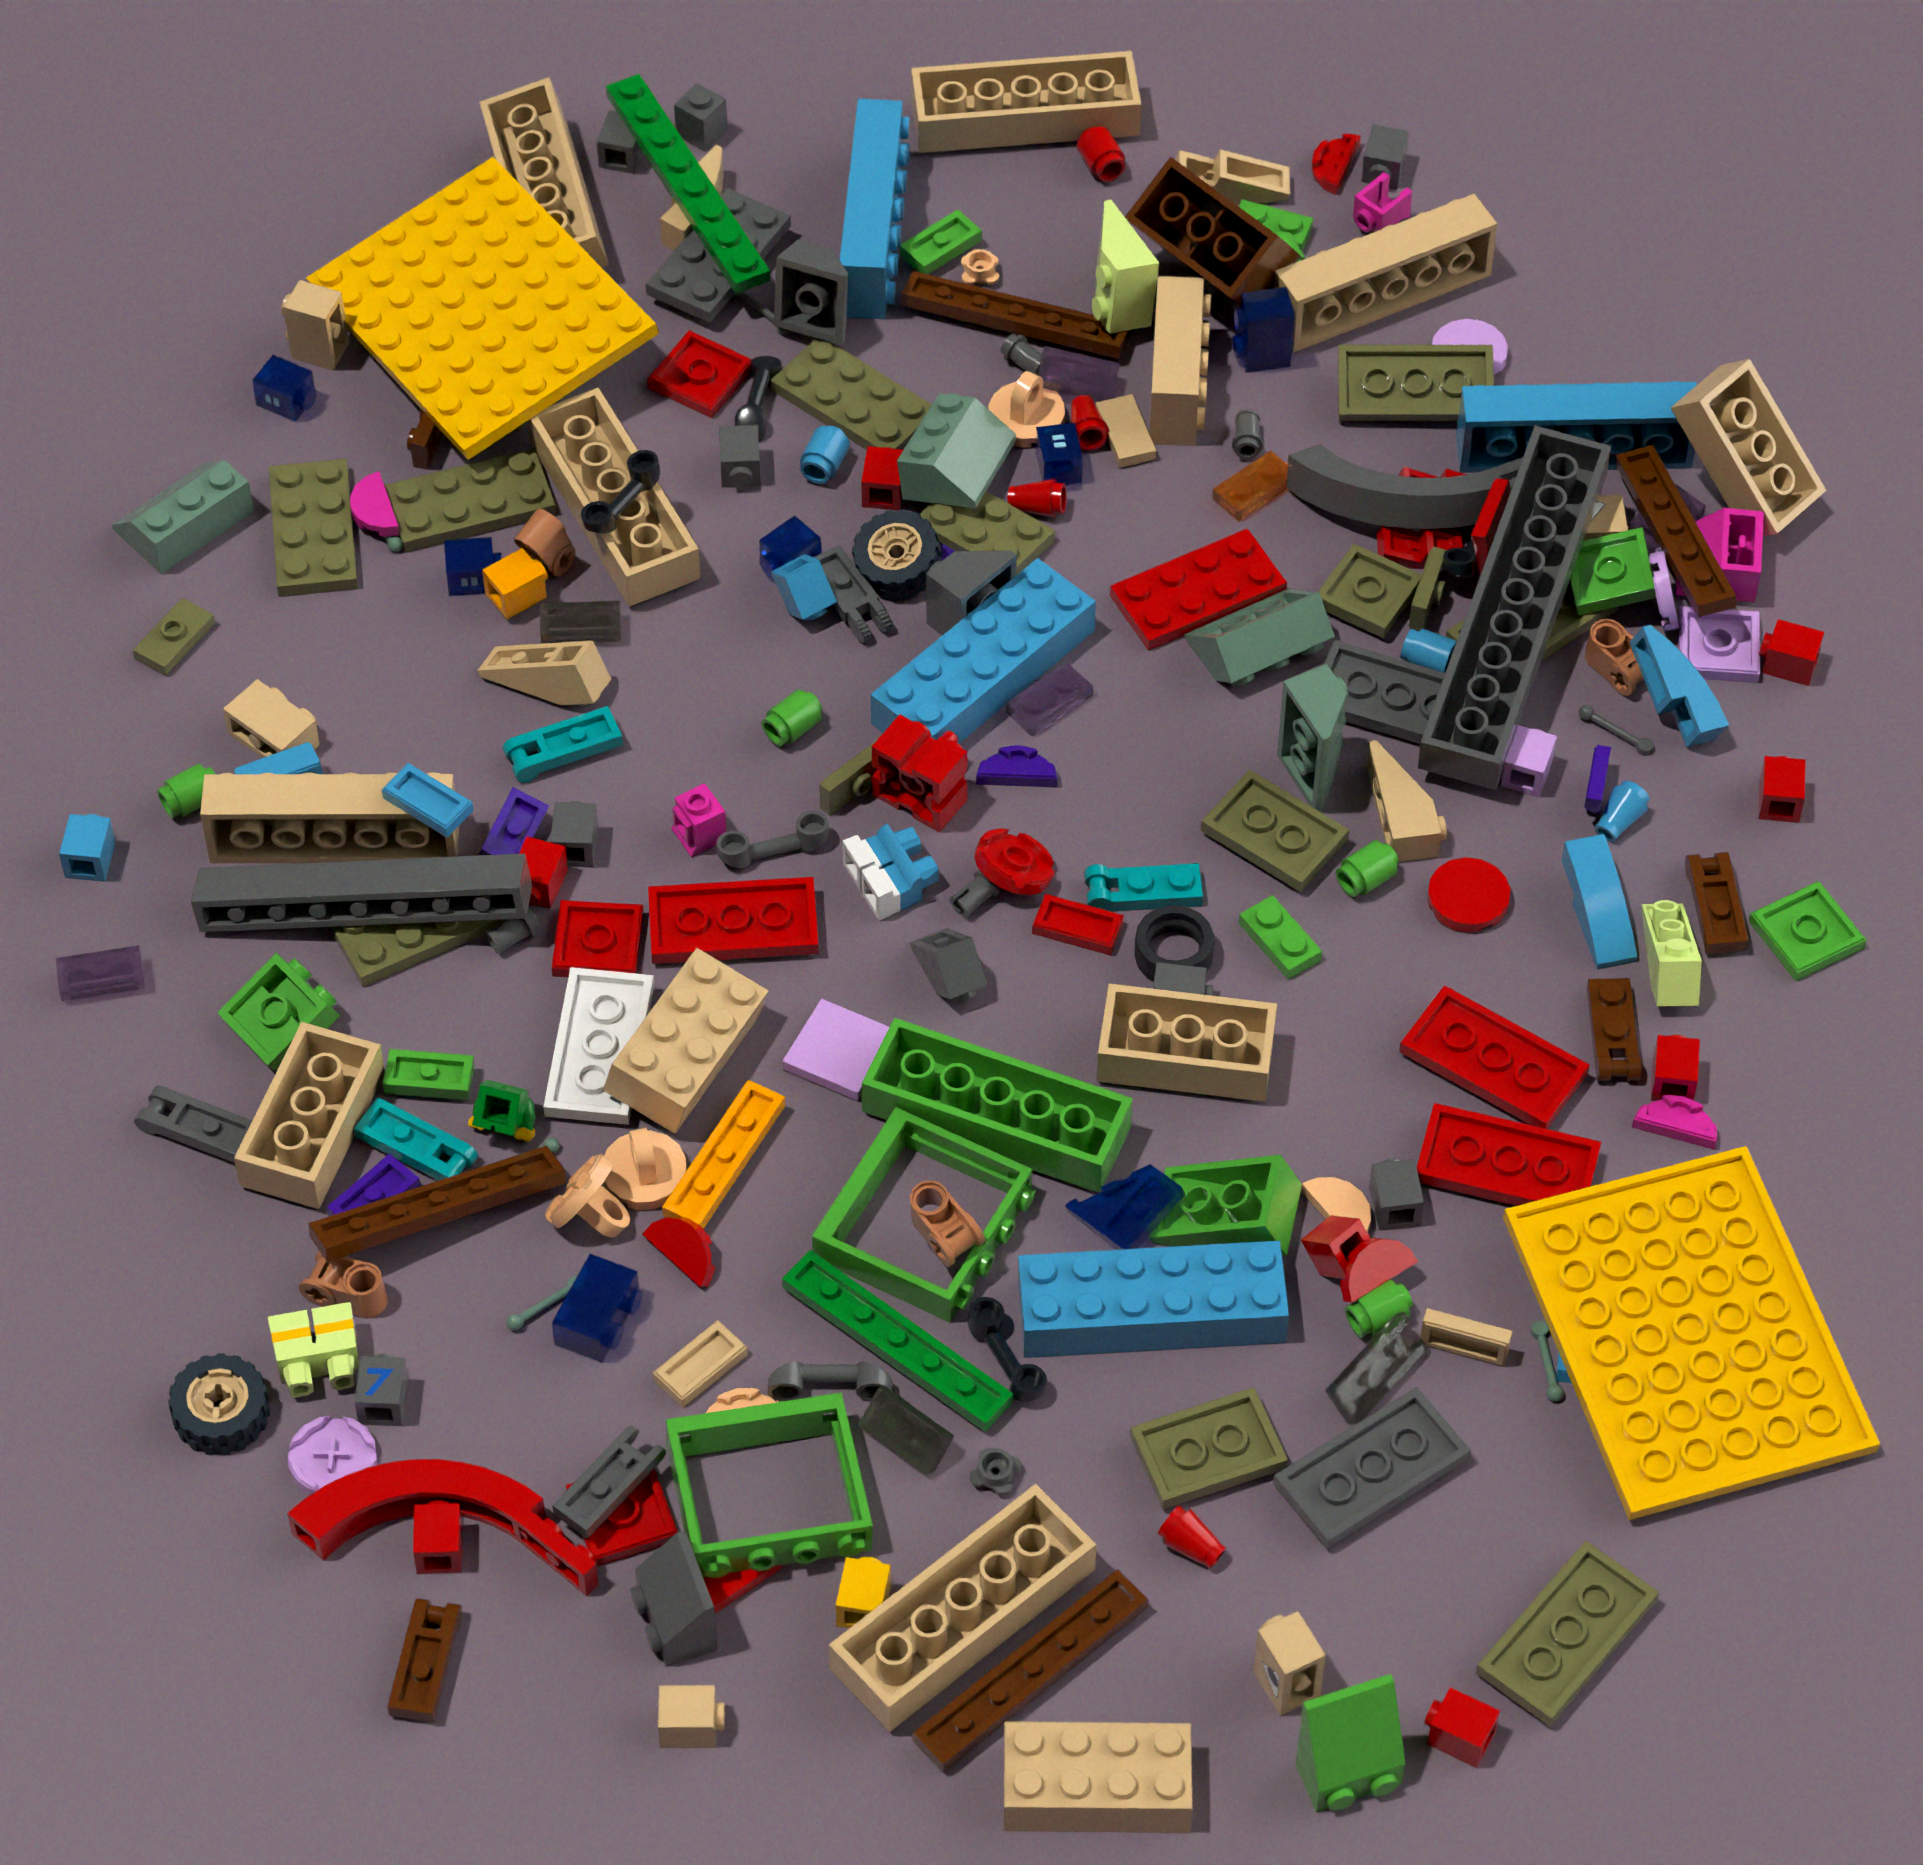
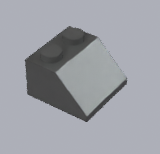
[774,240,848,345]
[926,550,1017,636]
[630,1531,718,1667]

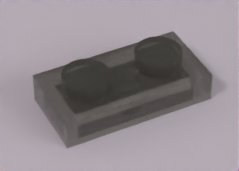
[540,600,621,644]
[858,1386,954,1475]

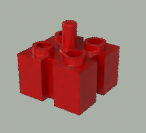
[871,714,967,833]

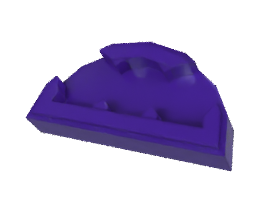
[976,745,1057,788]
[1584,745,1611,814]

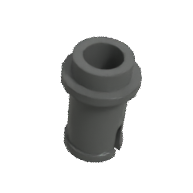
[1001,334,1051,377]
[1232,409,1263,459]
[949,870,1000,918]
[485,907,541,955]

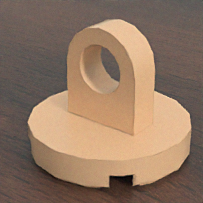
[988,371,1065,448]
[603,1127,687,1210]
[545,1154,630,1238]

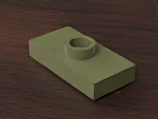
[1409,547,1447,631]
[133,598,215,676]
[819,740,878,816]

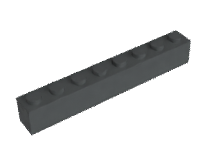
[191,853,532,932]

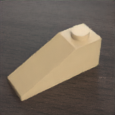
[477,640,611,706]
[1366,740,1447,862]

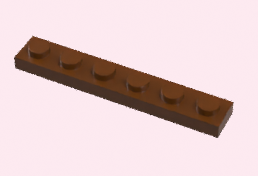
[901,271,1130,359]
[1616,445,1736,618]
[308,1145,566,1262]
[913,1569,1148,1772]

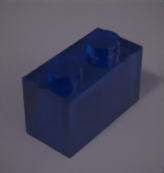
[1232,287,1295,373]
[552,1254,643,1363]

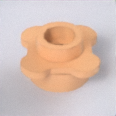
[961,249,999,285]

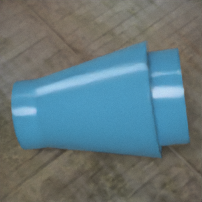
[1594,781,1650,842]

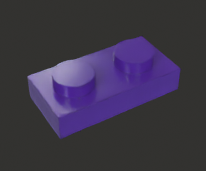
[478,787,549,856]
[327,1153,421,1216]

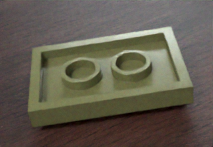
[920,491,1056,575]
[1201,769,1349,892]
[1130,1387,1288,1510]

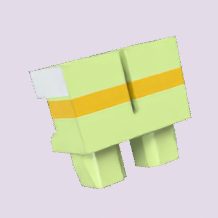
[268,1302,359,1398]

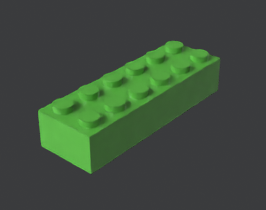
[861,1017,1133,1193]

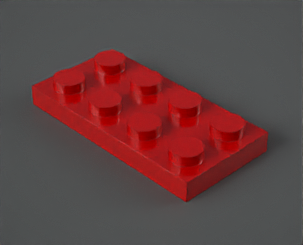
[1110,528,1287,651]
[648,877,819,964]
[1399,985,1590,1129]
[1416,1103,1602,1206]

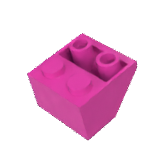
[1675,508,1764,603]

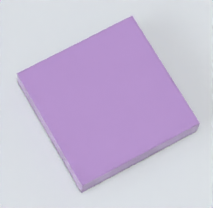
[1678,606,1760,683]
[782,998,889,1101]

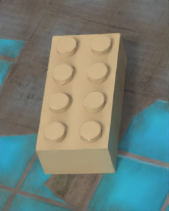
[1150,276,1211,446]
[1671,359,1827,536]
[603,948,768,1134]
[1097,984,1277,1102]
[234,1022,385,1209]
[1004,1722,1192,1833]

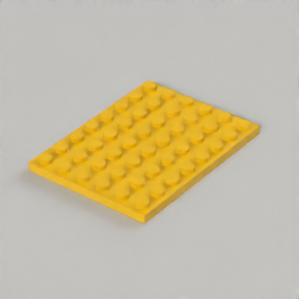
[306,157,659,460]
[1503,1146,1880,1520]

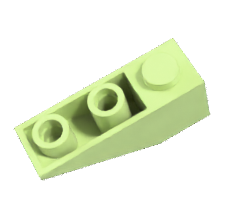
[1641,900,1702,1007]

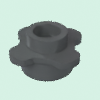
[970,1448,1021,1495]

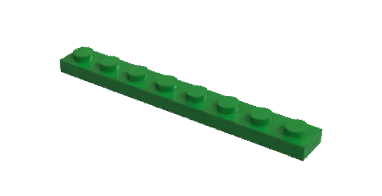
[606,74,770,294]

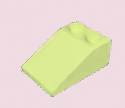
[1092,200,1159,334]

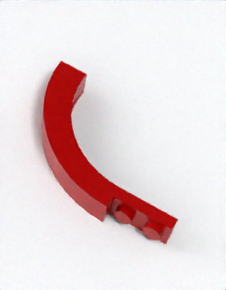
[287,1459,599,1597]

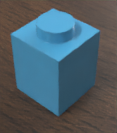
[771,554,837,621]
[59,814,116,882]

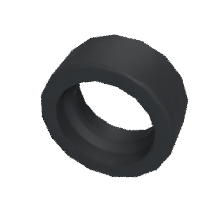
[1134,905,1214,982]

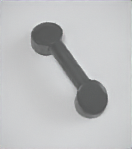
[716,811,829,868]
[768,1362,892,1401]

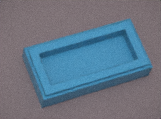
[382,763,474,838]

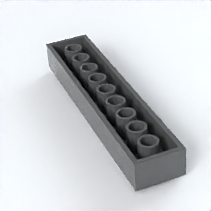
[1418,426,1611,790]

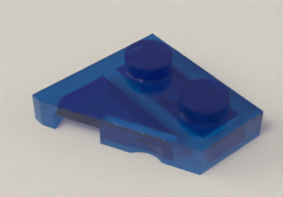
[1065,1164,1185,1250]

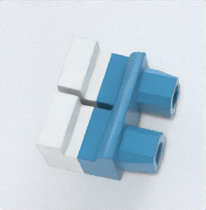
[843,823,939,921]

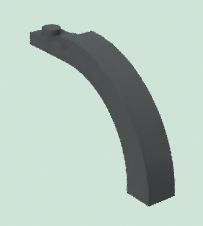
[1287,444,1523,529]

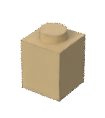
[658,1685,725,1748]

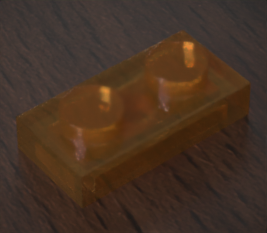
[1212,450,1288,522]

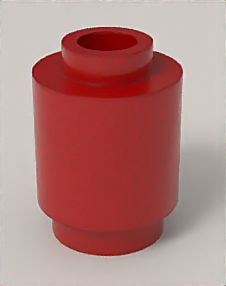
[1076,126,1126,182]

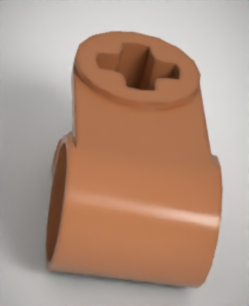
[513,508,576,577]
[1584,619,1644,696]
[910,1181,985,1267]
[299,1251,388,1319]

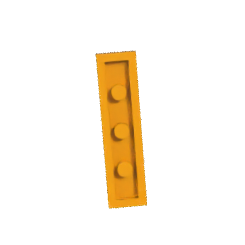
[662,1080,786,1229]

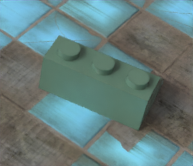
[897,393,1017,508]
[112,460,254,574]
[1184,589,1335,686]
[1277,664,1349,812]

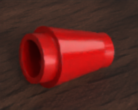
[1070,395,1109,451]
[1007,479,1067,518]
[1157,1506,1226,1569]

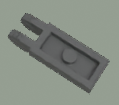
[814,545,893,643]

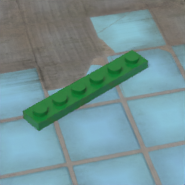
[782,1250,1013,1432]

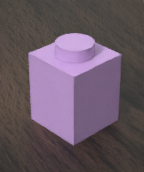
[1501,725,1557,797]

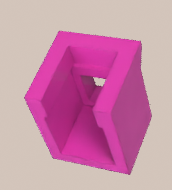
[1353,172,1413,232]
[671,783,727,858]

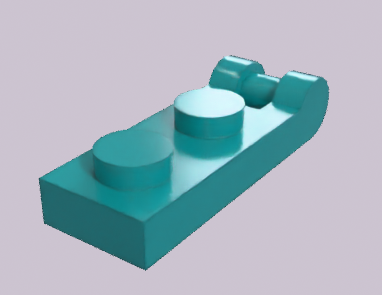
[502,706,623,783]
[1084,863,1203,912]
[354,1097,479,1181]

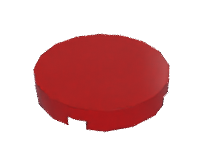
[974,828,1055,895]
[1427,857,1511,933]

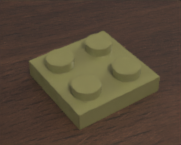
[1318,543,1421,638]

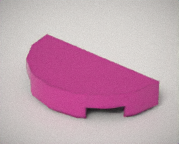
[350,471,400,537]
[1632,1095,1717,1150]

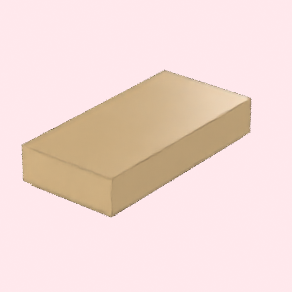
[1096,394,1156,468]
[1420,1308,1512,1366]
[653,1320,748,1408]

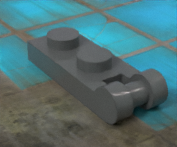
[134,1086,252,1163]

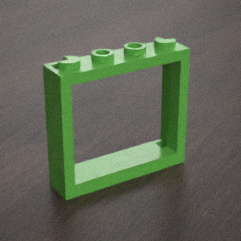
[812,1107,1036,1322]
[666,1392,873,1578]

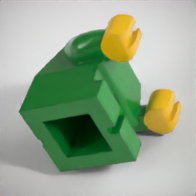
[468,1080,535,1142]

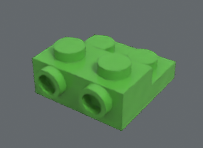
[217,953,340,1071]

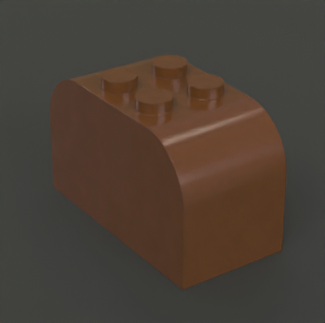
[1125,156,1301,318]

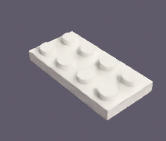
[543,967,654,1125]

